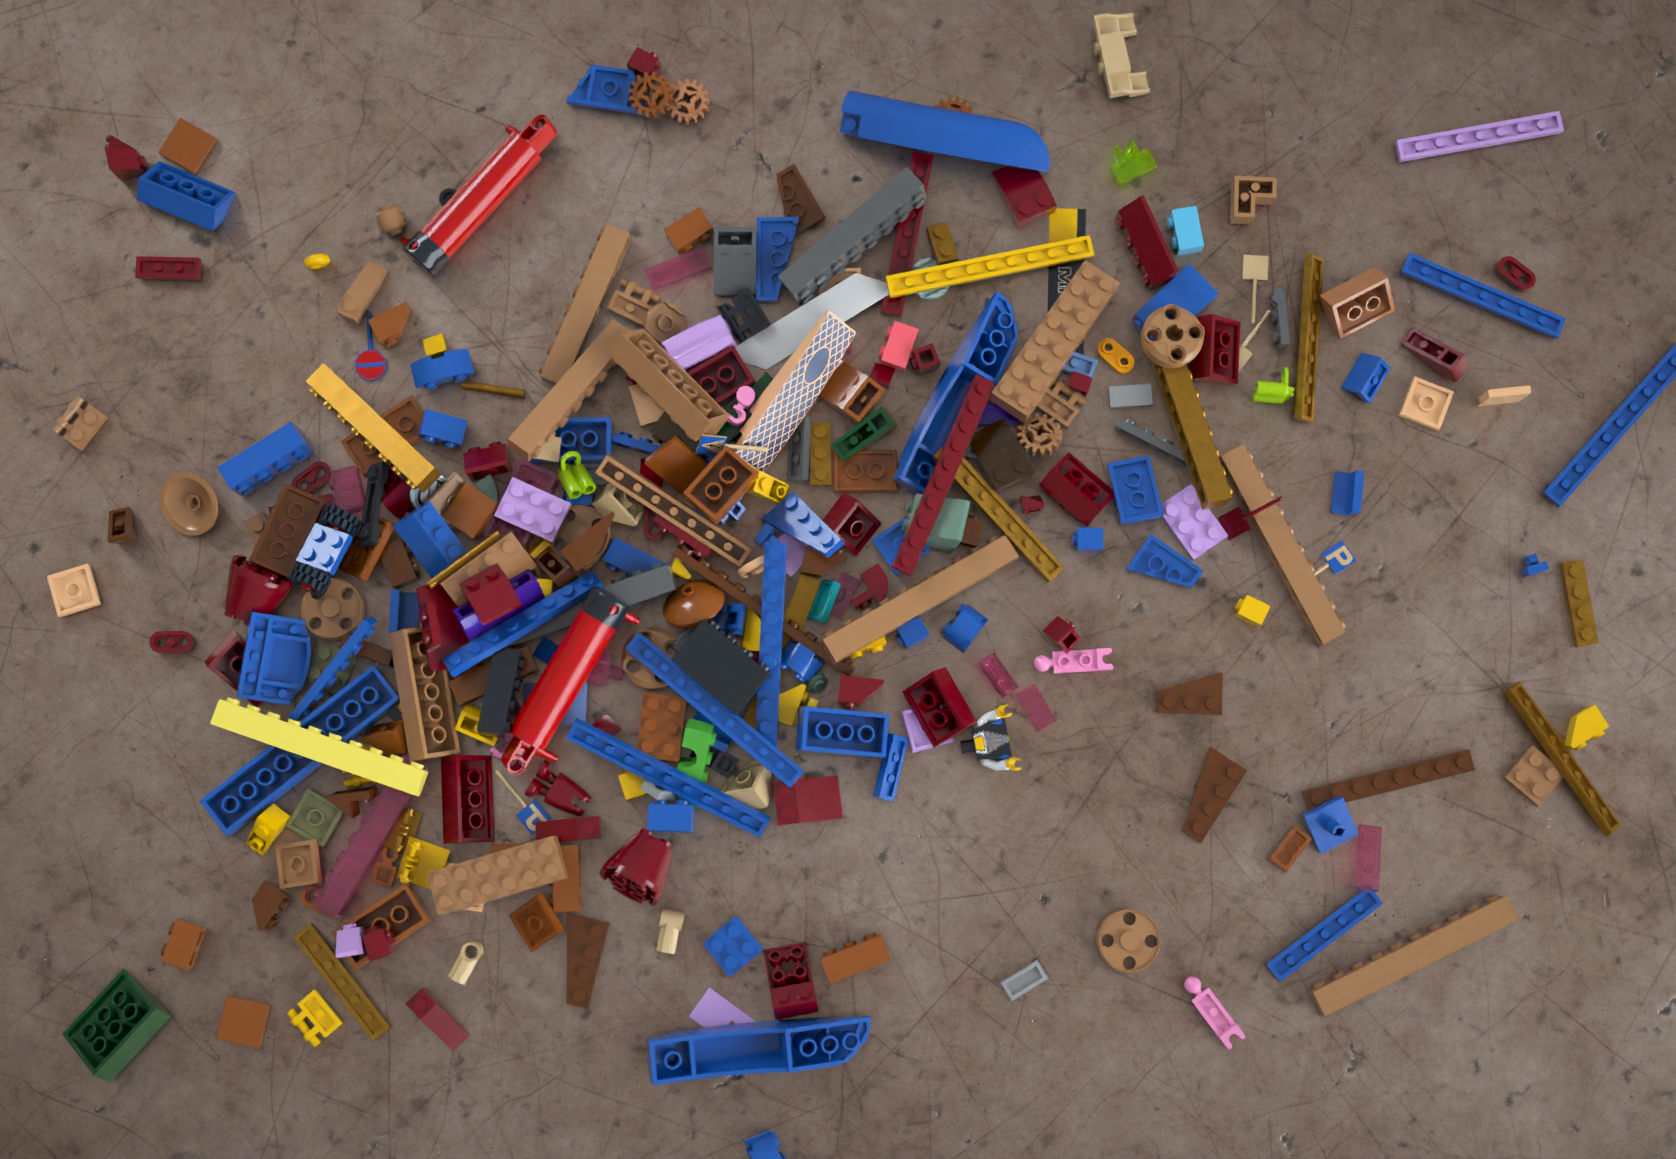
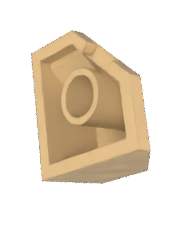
[592,482,644,526]
[721,760,773,809]

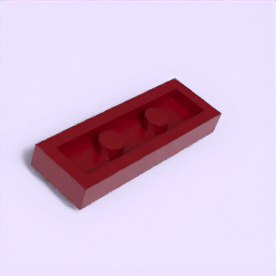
[135,256,202,280]
[653,514,713,557]

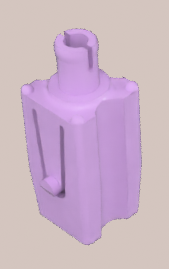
[661,314,738,372]

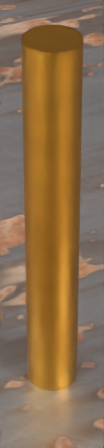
[461,381,525,398]

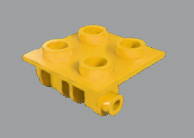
[396,836,451,889]

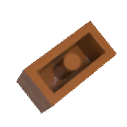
[664,207,714,255]
[161,919,207,970]

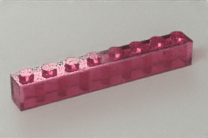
[312,753,431,919]

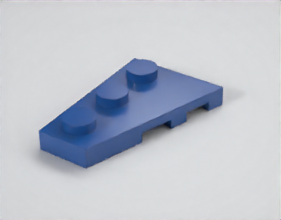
[1126,534,1204,588]

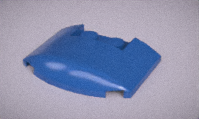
[236,612,311,705]

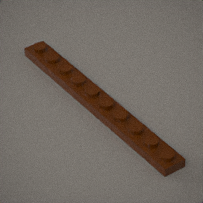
[672,545,855,676]

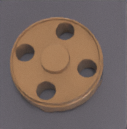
[1141,304,1205,368]
[549,505,611,566]
[301,578,365,641]
[621,627,677,690]
[1096,909,1161,973]

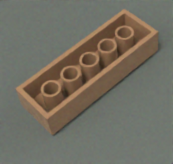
[607,329,730,441]
[389,627,460,762]
[427,836,569,915]

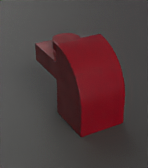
[851,563,888,610]

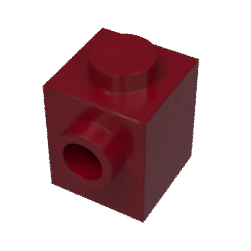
[627,46,661,78]
[910,343,940,375]
[1043,616,1081,654]
[362,926,395,961]

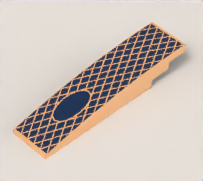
[731,310,856,472]

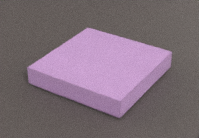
[901,704,954,753]

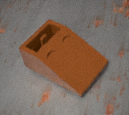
[818,360,885,425]

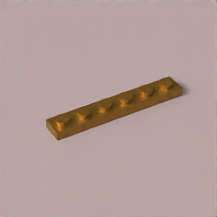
[293,923,391,1041]

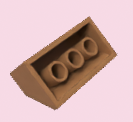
[440,531,537,607]

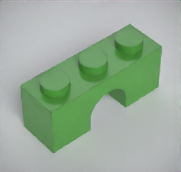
[677,718,717,784]

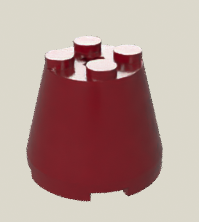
[224,555,293,626]
[599,828,673,906]

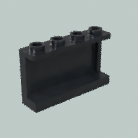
[671,619,772,716]

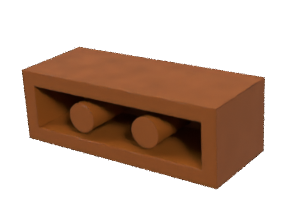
[549,845,582,912]
[820,932,891,984]

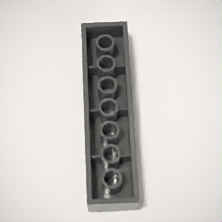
[777,167,927,306]

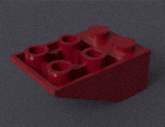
[763,942,819,1020]

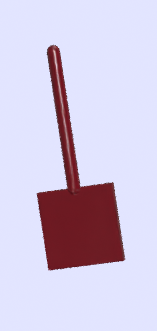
[1218,496,1283,540]

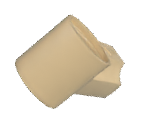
[656,908,685,954]
[448,940,484,985]

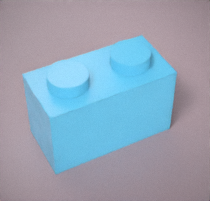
[1167,206,1204,256]

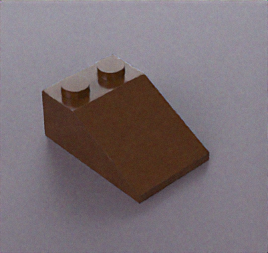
[561,511,615,573]

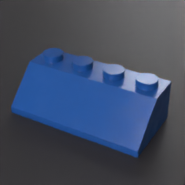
[136,161,235,231]
[393,501,467,584]

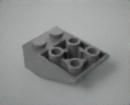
[714,227,757,296]

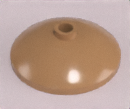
[160,473,218,536]

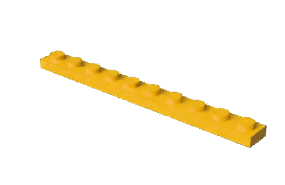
[885,235,1094,298]

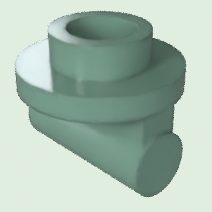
[804,669,828,693]

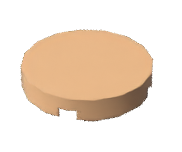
[737,555,764,579]

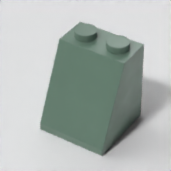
[901,494,970,553]

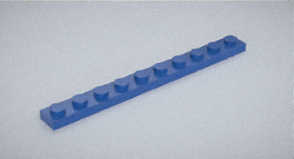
[1542,343,1676,507]
[756,542,787,748]
[625,632,804,788]
[566,718,770,838]

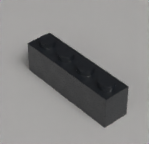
[477,647,525,739]

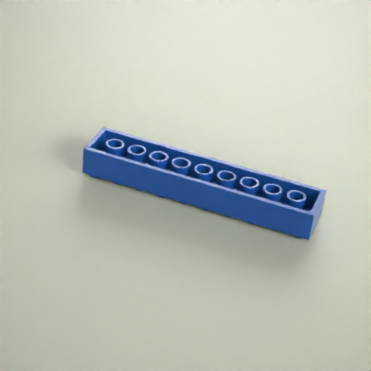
[200,665,400,836]

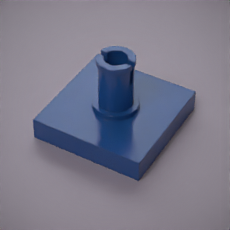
[1302,796,1359,854]

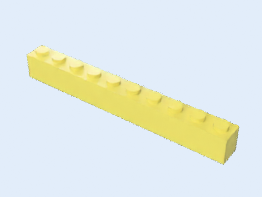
[210,697,428,797]

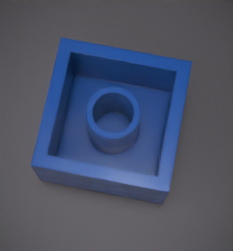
[647,800,695,833]

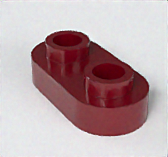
[1496,256,1536,291]
[291,461,332,494]
[643,506,665,542]
[149,631,195,653]

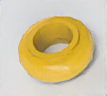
[304,253,330,269]

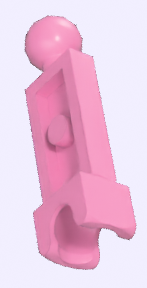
[1034,648,1113,674]
[1184,976,1245,1050]

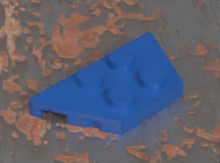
[567,64,645,116]

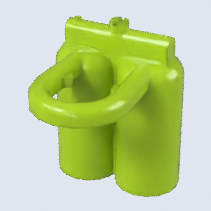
[1253,367,1294,404]
[557,451,596,499]

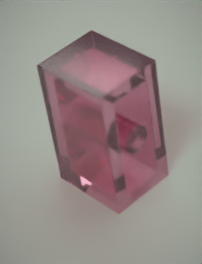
[328,465,365,513]

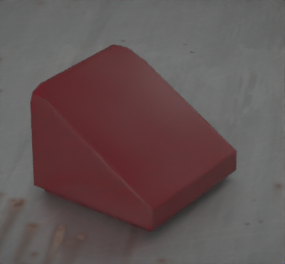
[870,362,895,389]

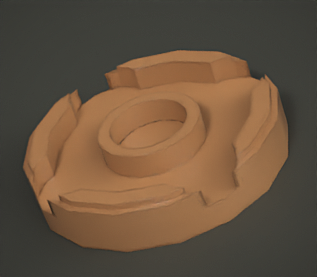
[644,303,686,345]

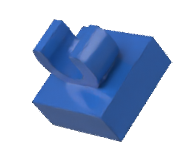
[754,523,779,548]
[1520,553,1549,578]

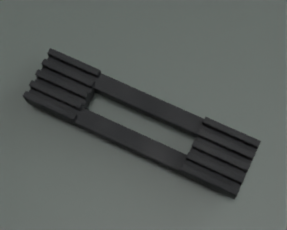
[358,461,389,548]

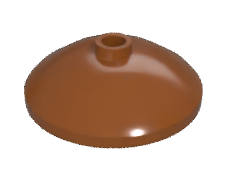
[662,579,725,628]

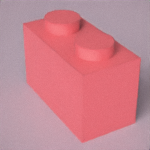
[878,321,919,373]

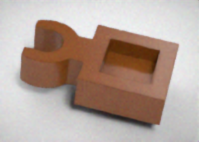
[370,847,400,888]

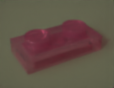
[978,652,1019,698]

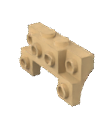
[1093,13,1150,98]

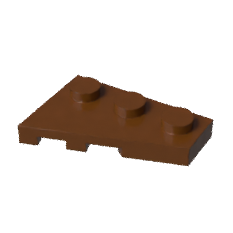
[776,164,826,237]
[1156,672,1223,715]

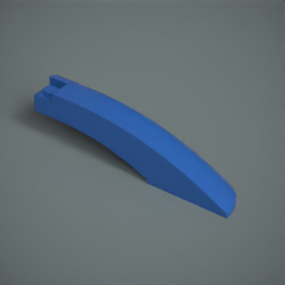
[840,90,1050,172]
[893,291,1018,495]
[646,1016,871,1085]

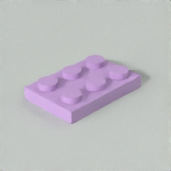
[494,477,572,543]
[1161,484,1228,561]

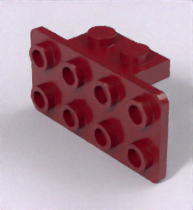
[416,584,468,672]

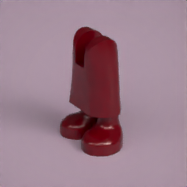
[524,760,592,816]

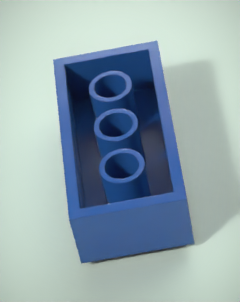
[525,418,613,464]
[217,422,313,496]
[796,706,889,758]

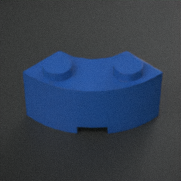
[410,349,474,391]

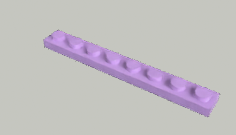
[1395,111,1564,162]

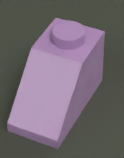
[336,923,367,958]

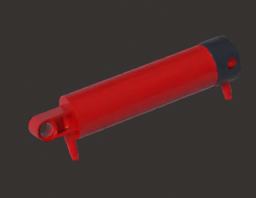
[400,114,557,277]
[501,586,640,775]

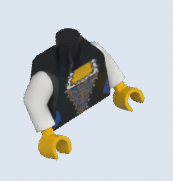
[960,704,1021,771]

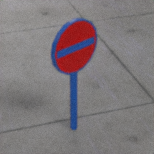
[355,310,387,381]

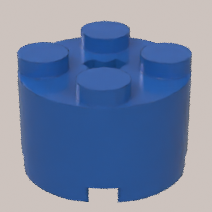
[743,1130,786,1159]

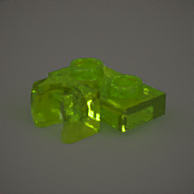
[1110,139,1157,186]

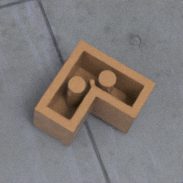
[1230,176,1277,224]

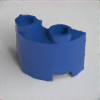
[709,603,747,637]
[942,604,989,653]
[781,638,825,683]

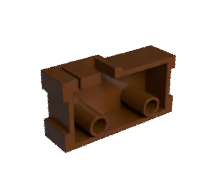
[339,633,394,668]

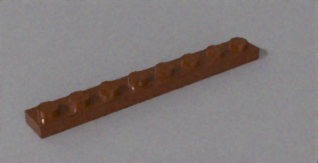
[1301,749,1475,812]

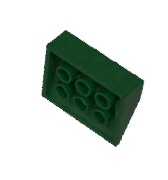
[62,968,171,1082]

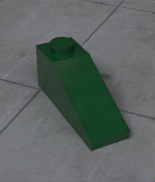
[831,406,898,462]

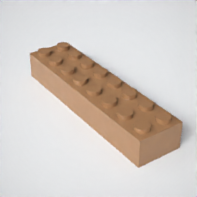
[990,260,1120,423]

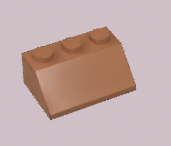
[1320,267,1395,339]

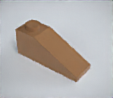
[336,261,388,326]

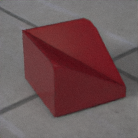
[1068,371,1092,397]
[1019,495,1045,514]
[592,713,621,737]

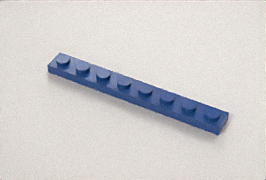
[1400,253,1566,339]
[442,570,604,677]

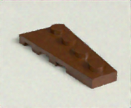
[1182,747,1247,843]
[566,913,610,1009]

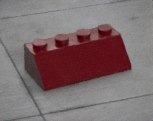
[1115,195,1179,291]
[441,755,494,844]

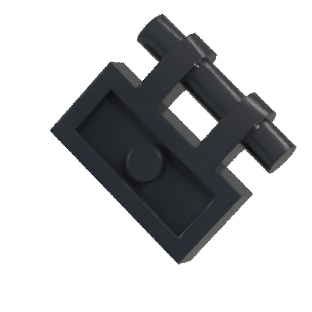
[719,288,771,343]

